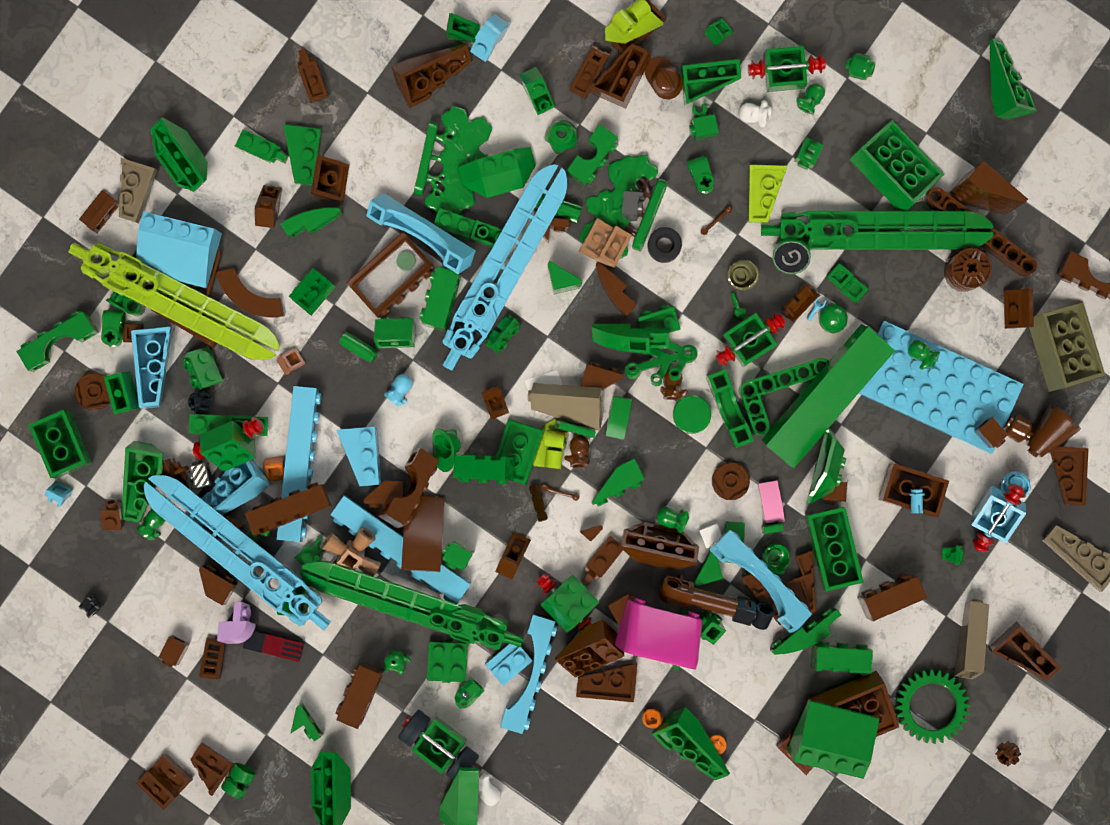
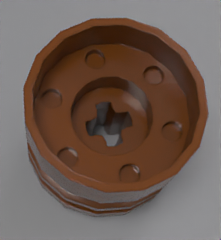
[944,248,992,292]

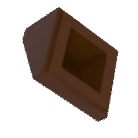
[579,525,603,541]

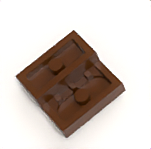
[136,753,193,810]

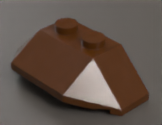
[620,522,699,570]

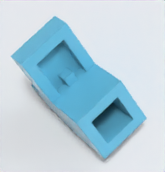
[470,14,510,62]

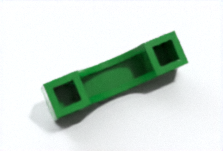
[16,311,99,372]
[706,369,754,448]

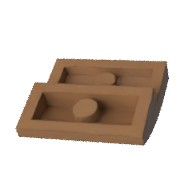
[579,218,632,267]

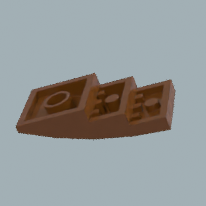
[401,496,444,572]

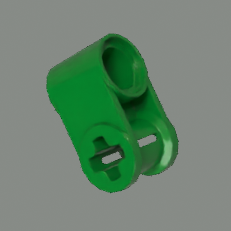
[687,155,714,194]
[106,292,145,316]
[101,310,126,348]

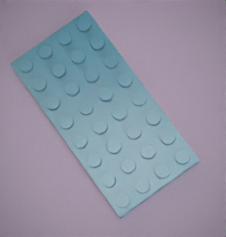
[858,321,1024,454]

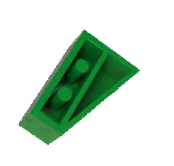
[453,455,515,484]
[810,641,873,674]

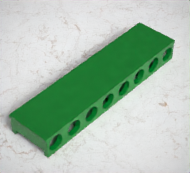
[762,324,895,468]

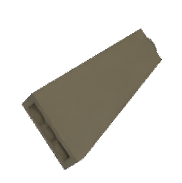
[528,383,603,431]
[954,599,989,680]

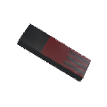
[243,630,304,662]

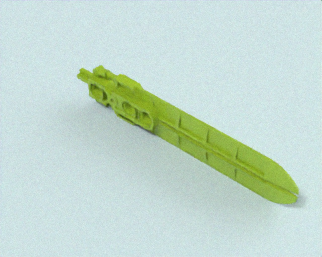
[68,242,280,360]

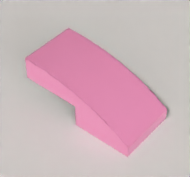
[758,481,785,525]

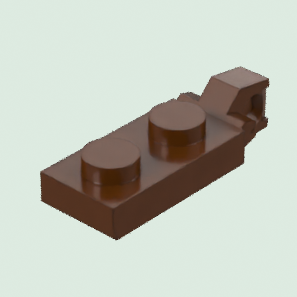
[297,49,329,103]
[582,536,623,585]

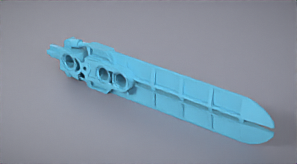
[443,164,567,371]
[144,475,331,630]

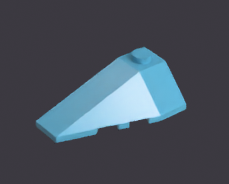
[196,459,270,526]

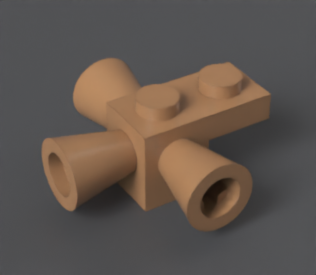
[321,528,381,576]

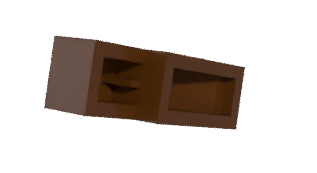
[595,262,637,318]

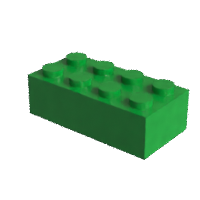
[804,507,864,592]

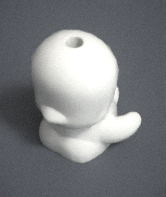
[739,100,772,128]
[479,773,501,806]

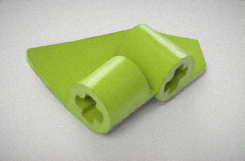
[605,0,663,44]
[533,418,568,469]

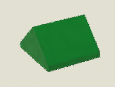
[547,260,582,295]

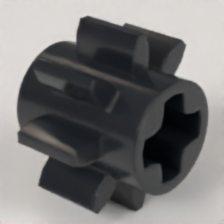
[188,390,212,414]

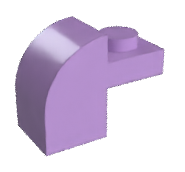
[217,602,256,644]

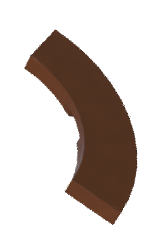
[216,268,284,318]

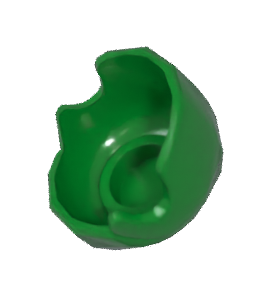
[818,303,848,334]
[762,543,790,574]

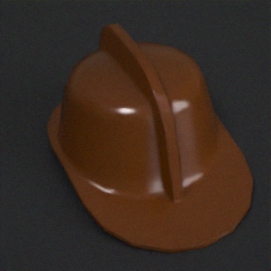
[645,57,682,100]

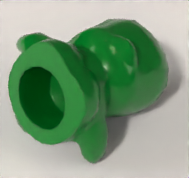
[796,83,825,115]
[908,340,940,370]
[656,507,690,533]
[136,509,166,540]
[384,651,411,675]

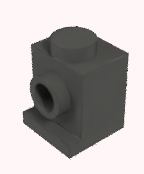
[622,191,644,221]

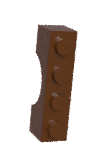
[1056,251,1110,299]
[378,448,439,528]

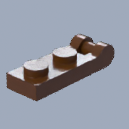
[569,44,611,100]

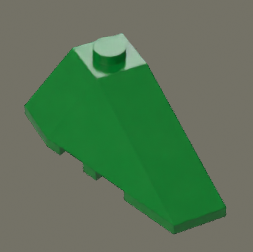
[121,441,164,523]

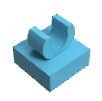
[45,481,73,507]

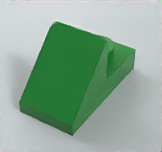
[291,702,323,742]

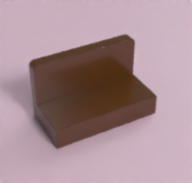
[79,190,119,234]

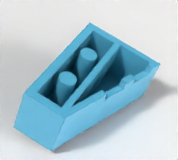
[336,427,381,486]

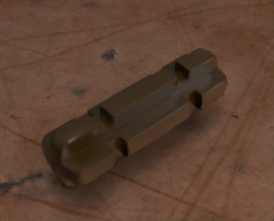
[529,484,548,522]

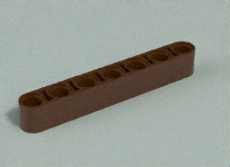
[924,187,1037,277]

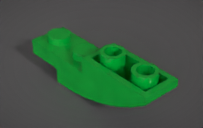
[433,208,502,248]
[592,324,669,353]
[189,414,268,436]
[770,608,842,655]

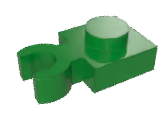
[294,538,326,572]

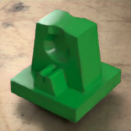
[942,546,965,565]

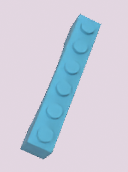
[366,193,476,274]
[709,530,812,633]
[500,614,558,734]

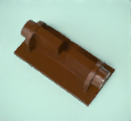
[781,283,820,323]

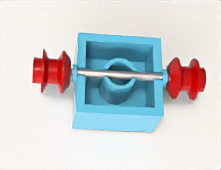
[971,484,1026,552]

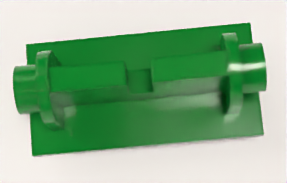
[485,315,521,354]

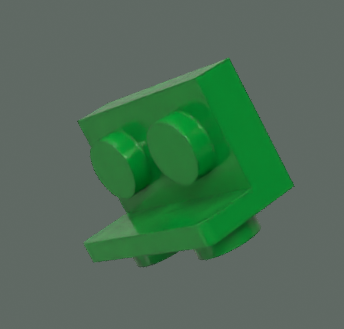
[637,305,681,333]

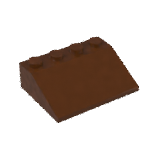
[950,161,1028,215]
[805,671,899,737]

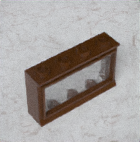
[346,232,435,319]

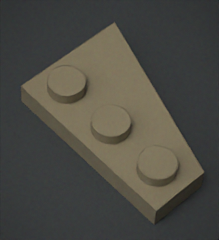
[119,158,157,224]

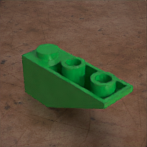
[591,459,645,507]

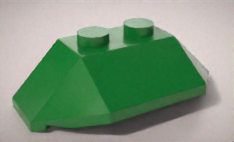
[150,118,208,192]
[457,147,536,198]
[806,428,846,504]
[311,751,351,825]

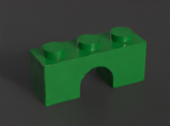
[566,124,619,187]

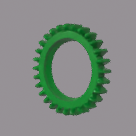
[895,669,970,744]

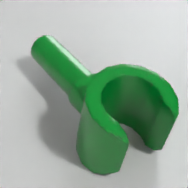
[731,293,746,319]

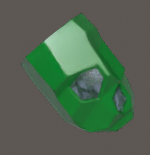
[454,677,485,709]

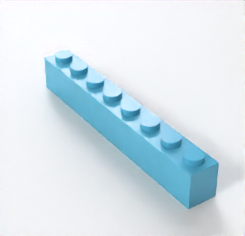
[277,386,322,542]
[331,496,471,603]

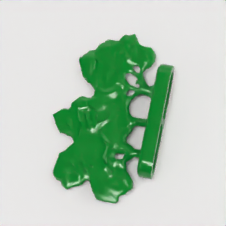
[413,106,492,214]

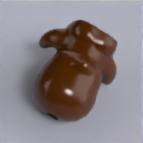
[660,369,688,401]
[564,436,590,468]

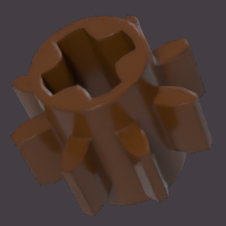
[995,741,1021,767]

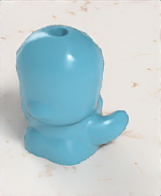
[384,374,413,406]

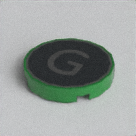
[772,238,811,275]

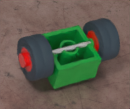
[398,709,479,779]

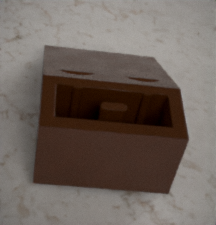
[555,619,625,678]

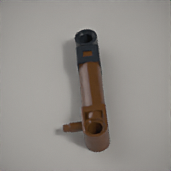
[658,575,775,630]

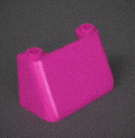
[615,598,702,670]

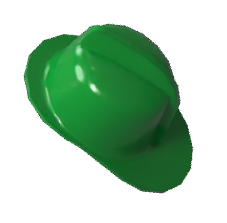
[432,428,461,472]

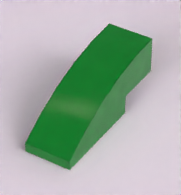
[280,208,343,239]

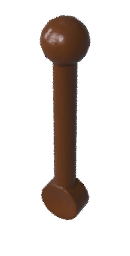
[700,206,732,235]
[541,484,580,501]

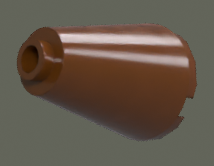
[1027,404,1081,458]

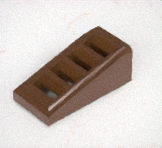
[199,637,225,679]

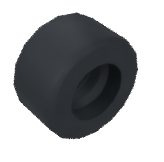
[647,227,682,263]

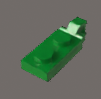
[235,129,288,164]

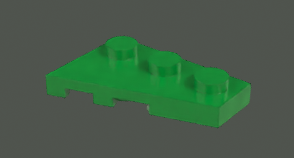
[283,124,322,186]

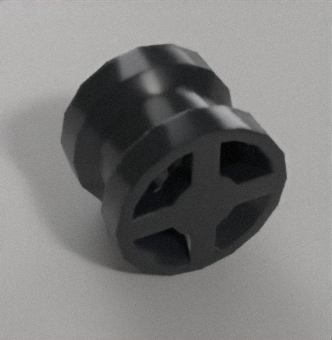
[78,594,104,618]

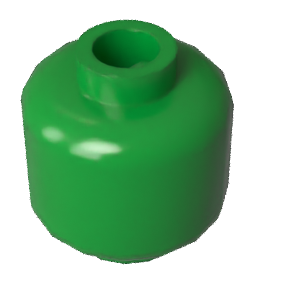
[846,53,876,80]

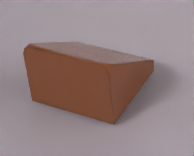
[277,348,306,376]

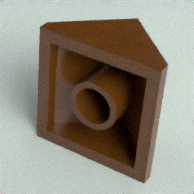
[311,155,350,202]

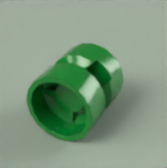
[221,762,257,799]

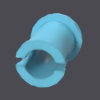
[909,489,925,513]

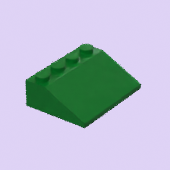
[849,120,945,211]
[787,700,879,779]

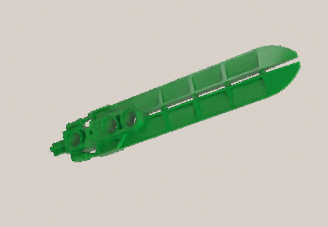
[761,211,994,250]
[300,561,524,650]

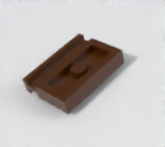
[1004,288,1034,329]

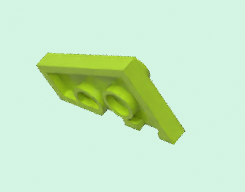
[748,165,788,223]

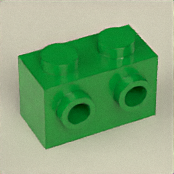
[374,317,416,348]
[104,372,141,414]
[442,541,474,571]

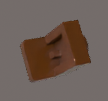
[481,386,509,419]
[100,499,123,530]

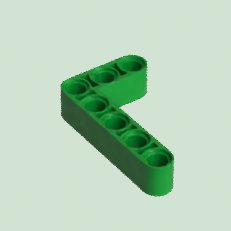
[738,358,829,436]

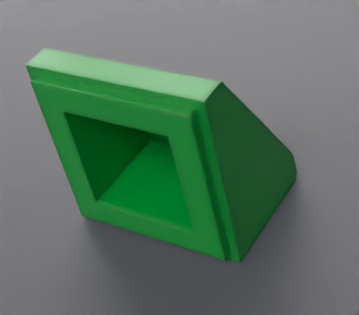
[704,18,734,46]

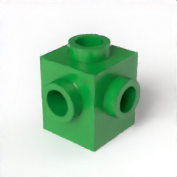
[699,610,726,645]

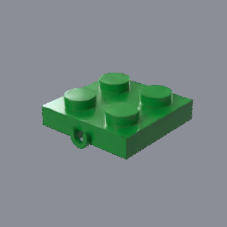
[427,640,467,683]

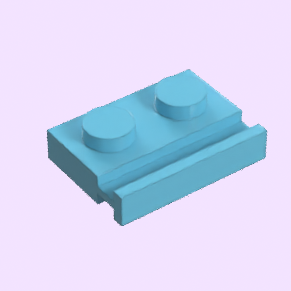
[485,644,533,686]

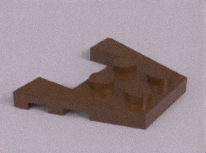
[741,551,816,625]

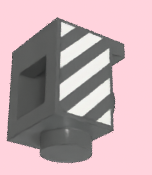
[189,460,214,490]

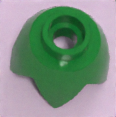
[544,120,577,154]

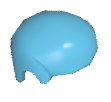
[1000,471,1031,499]

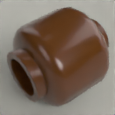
[1003,414,1033,443]

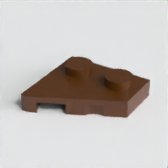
[190,742,234,796]

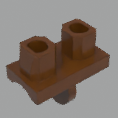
[161,457,189,488]

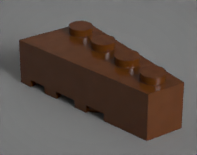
[244,482,332,536]

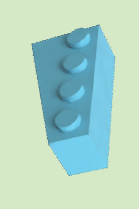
[131,327,173,409]

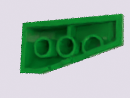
[989,39,1037,120]
[652,707,730,781]
[439,767,479,825]

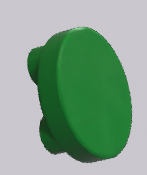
[673,395,711,434]

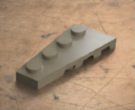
[1042,525,1110,592]

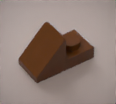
[531,218,570,243]

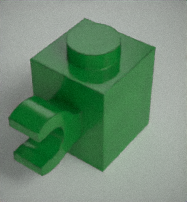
[689,104,719,141]
[794,137,824,170]

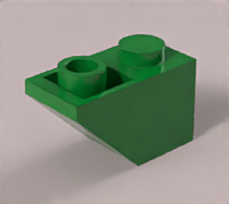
[519,67,555,115]

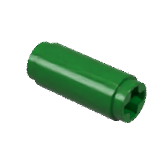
[339,332,378,363]

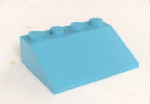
[136,211,222,288]

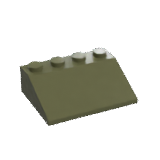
[1029,302,1105,392]

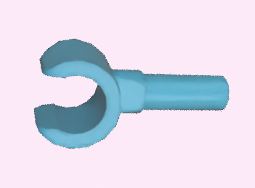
[807,295,828,321]

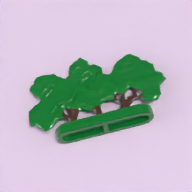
[579,154,668,259]

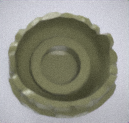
[727,260,759,291]

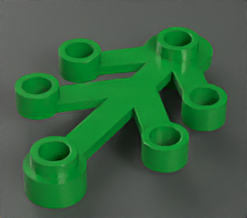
[625,340,698,386]

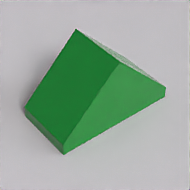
[446,13,480,43]
[693,551,723,586]

